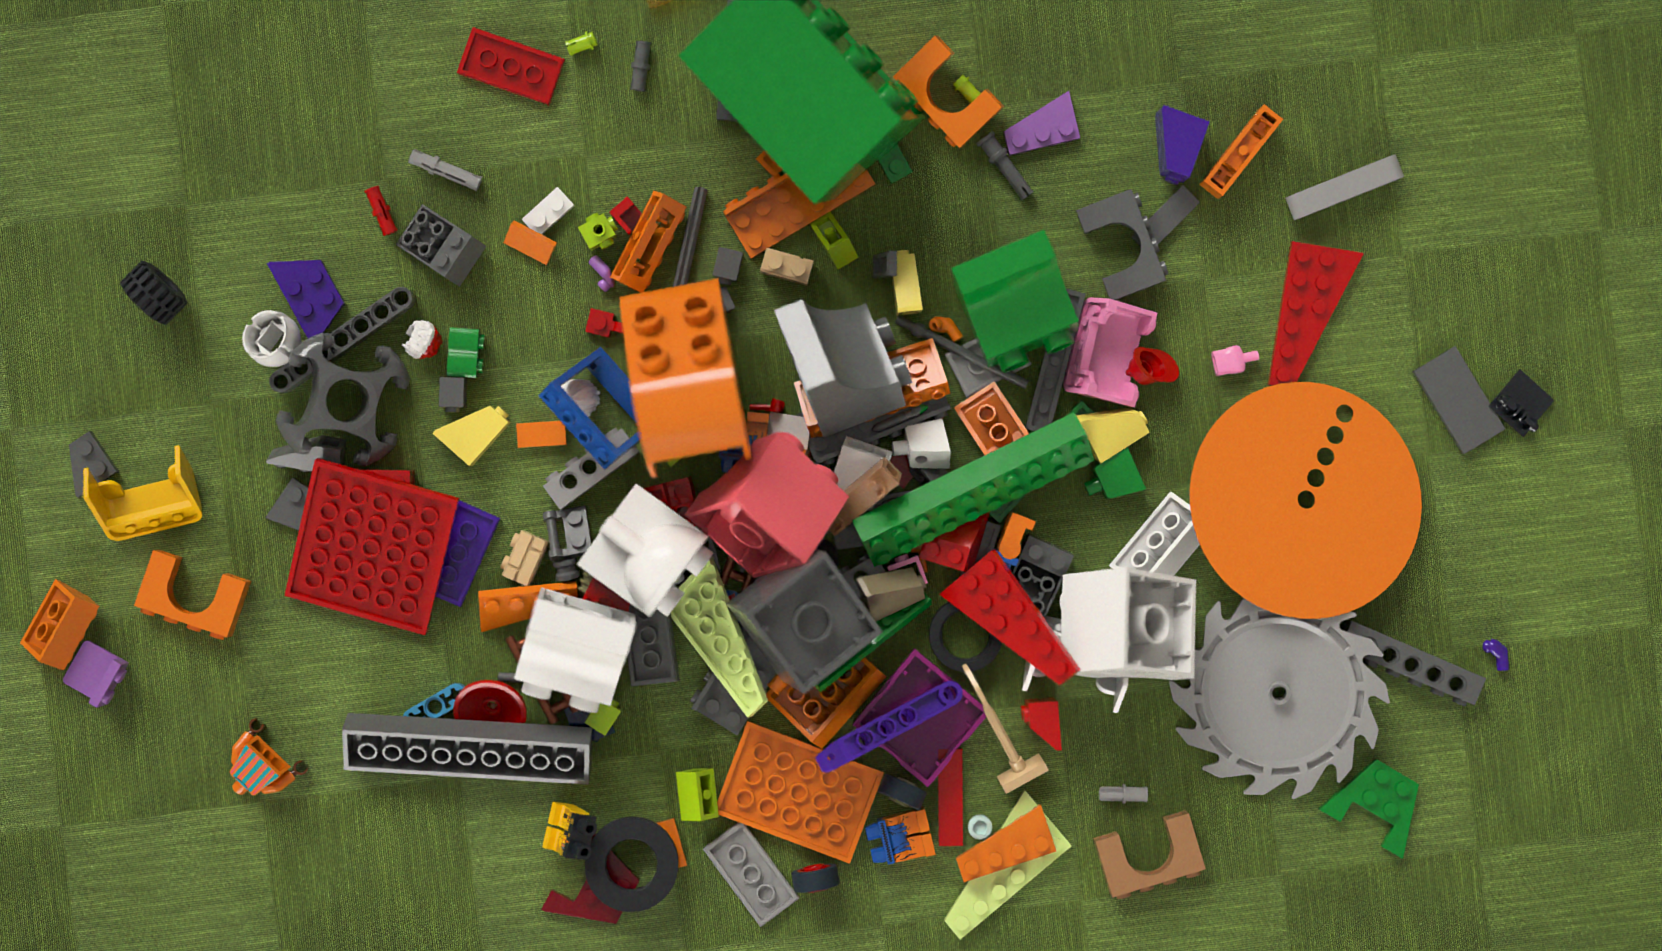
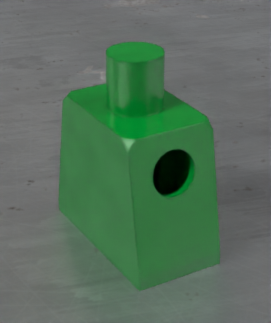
[1083,447,1146,499]

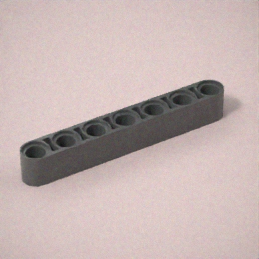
[269,287,416,393]

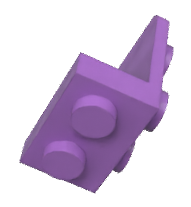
[63,641,129,708]

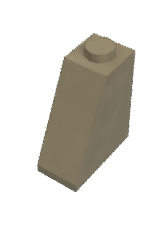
[857,568,926,622]

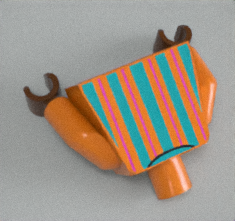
[230,718,309,796]

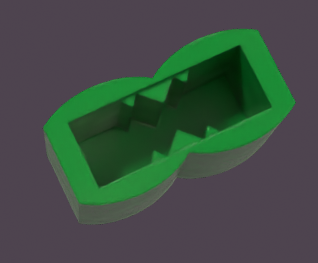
[447,327,485,378]

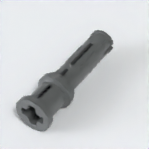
[976,131,1034,201]

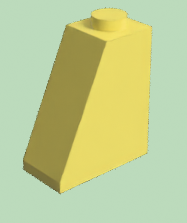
[892,250,923,316]
[432,406,511,466]
[1076,407,1150,463]

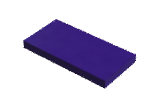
[436,500,501,607]

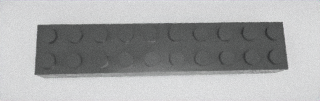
[342,713,592,785]

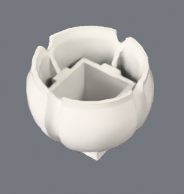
[242,310,302,367]

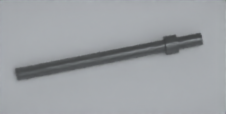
[895,315,1029,389]

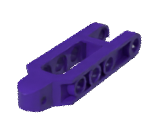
[815,681,963,773]

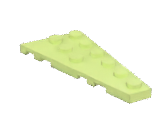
[671,557,768,717]
[944,789,1071,940]

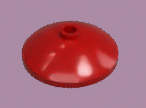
[453,680,527,723]

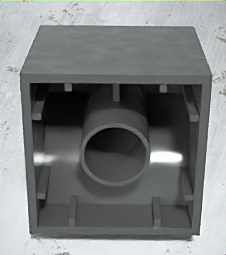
[774,300,913,438]

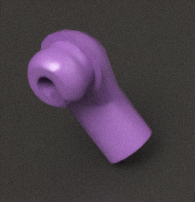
[589,255,615,292]

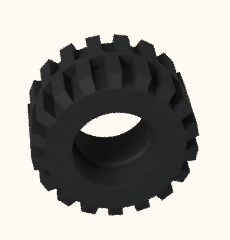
[120,260,188,325]

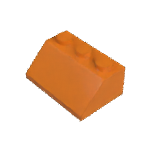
[20,579,99,670]

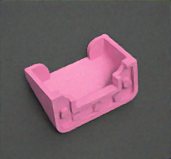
[1063,297,1157,408]

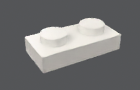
[522,187,575,235]

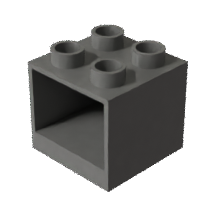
[726,549,882,694]

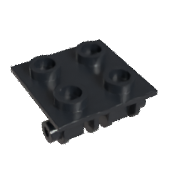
[1489,369,1554,437]

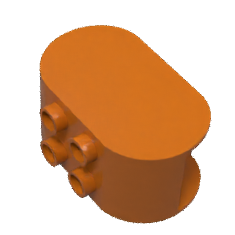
[620,278,752,478]

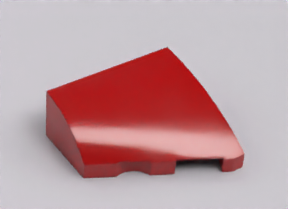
[643,476,696,526]

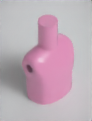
[1211,345,1259,376]

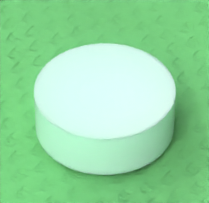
[968,814,992,840]

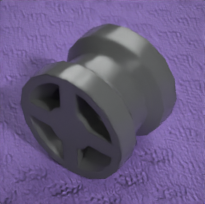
[552,557,580,581]

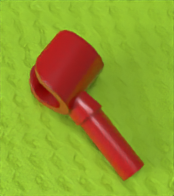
[749,398,785,413]

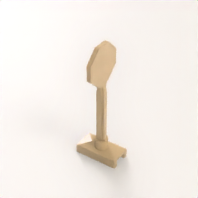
[962,664,1049,794]

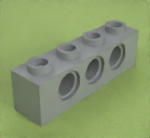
[543,427,640,510]

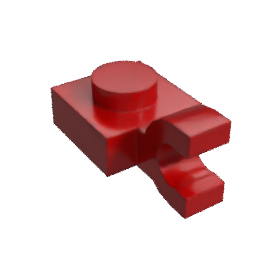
[585,308,624,338]

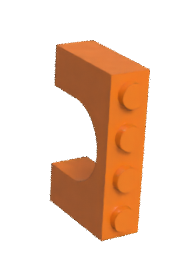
[893,36,1005,148]
[134,550,251,640]

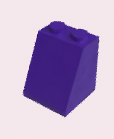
[1155,105,1210,185]

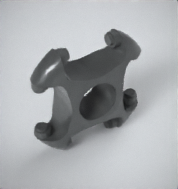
[276,332,410,467]

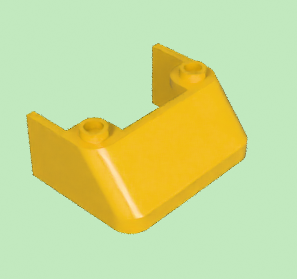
[83,445,202,541]

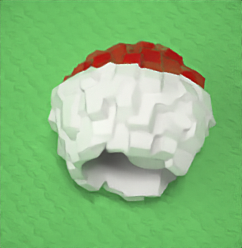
[402,320,443,359]

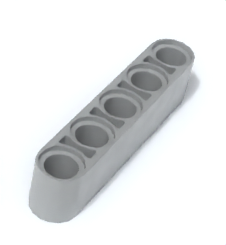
[1285,154,1404,221]

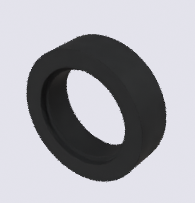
[929,602,1002,672]

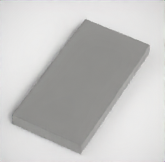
[703,822,800,927]

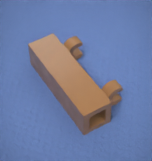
[827,457,902,536]

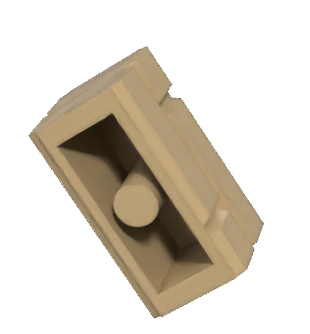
[760,248,814,286]
[500,530,549,586]

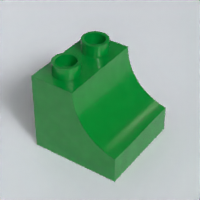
[951,230,1079,373]

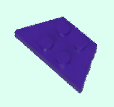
[267,260,345,338]

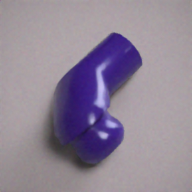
[1483,639,1509,671]

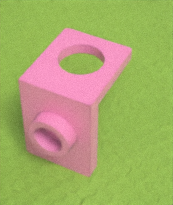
[886,554,928,584]

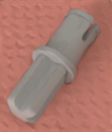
[1099,784,1148,804]

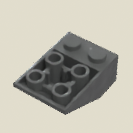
[396,204,486,287]
[1011,533,1074,618]

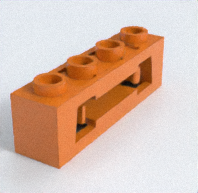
[1199,104,1283,199]
[610,191,687,293]

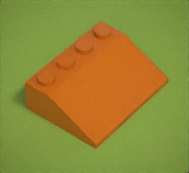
[766,657,887,749]

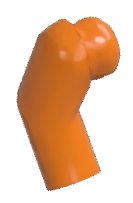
[929,316,964,343]

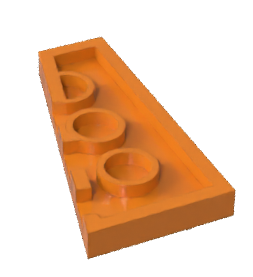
[478,581,577,632]
[956,804,1056,882]

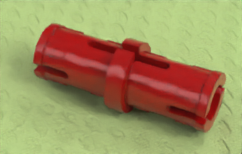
[364,185,398,237]

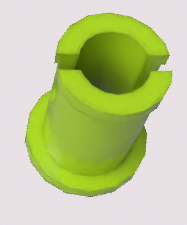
[565,31,598,56]
[953,75,981,104]

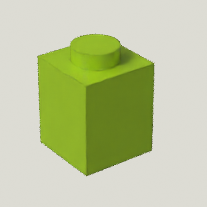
[584,699,621,736]

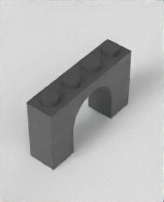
[1076,189,1169,300]

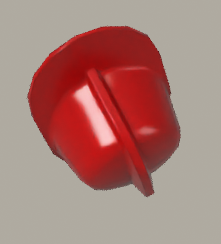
[1125,347,1179,385]

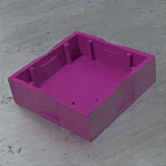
[852,648,986,787]

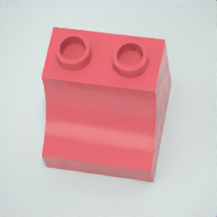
[685,431,849,578]

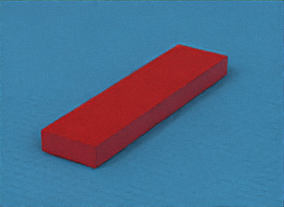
[938,748,963,846]

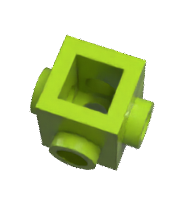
[578,212,618,251]

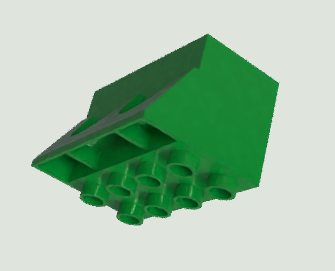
[678,0,926,204]

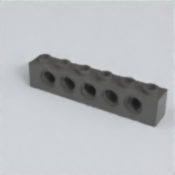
[1343,620,1486,707]

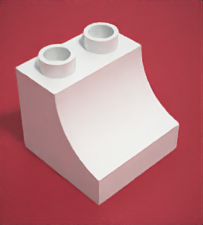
[1060,568,1196,680]
[514,587,636,713]

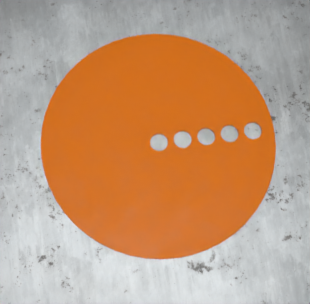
[1189,382,1422,619]

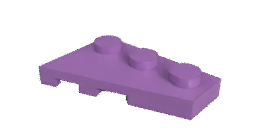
[1003,91,1080,156]

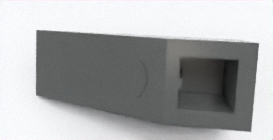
[266,435,347,472]

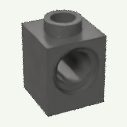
[712,247,743,286]
[439,377,467,413]

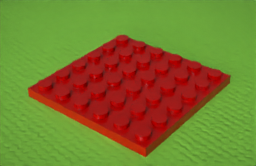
[284,458,460,635]

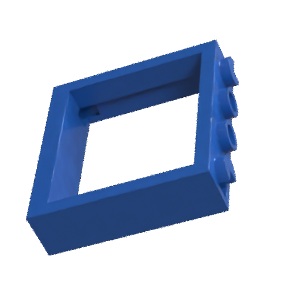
[539,347,641,470]

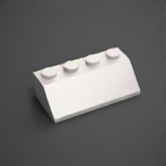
[1109,491,1200,576]

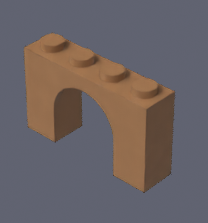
[1093,810,1206,899]

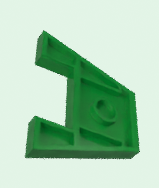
[1318,759,1419,859]

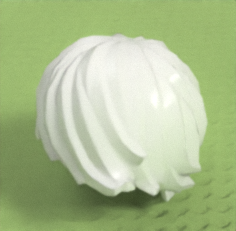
[561,379,600,417]

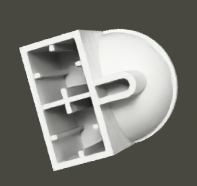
[577,484,714,617]

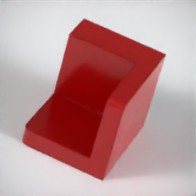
[609,196,642,236]

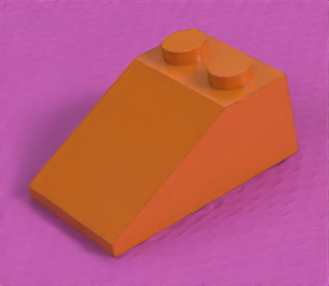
[954,381,1029,456]

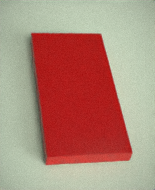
[457,27,565,106]

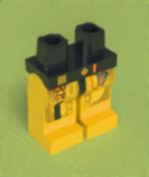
[542,802,597,860]

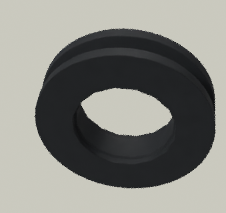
[585,817,678,912]

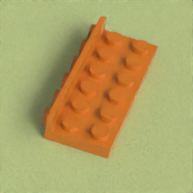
[723,170,876,259]
[794,338,950,438]

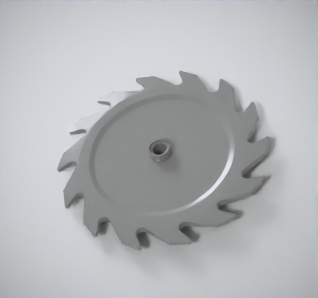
[1169,598,1390,799]

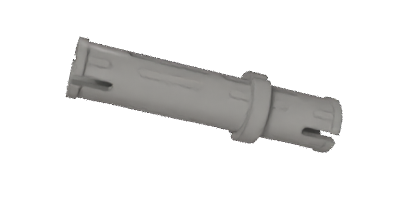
[408,148,483,192]

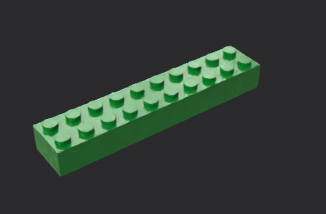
[852,412,1094,567]

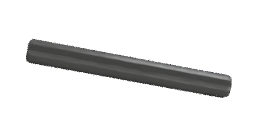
[673,187,707,287]

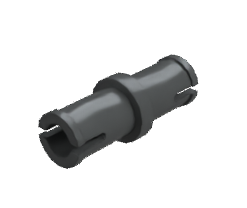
[630,41,651,92]

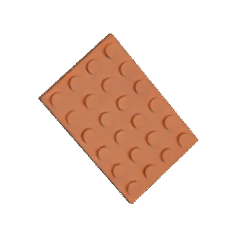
[717,721,884,864]

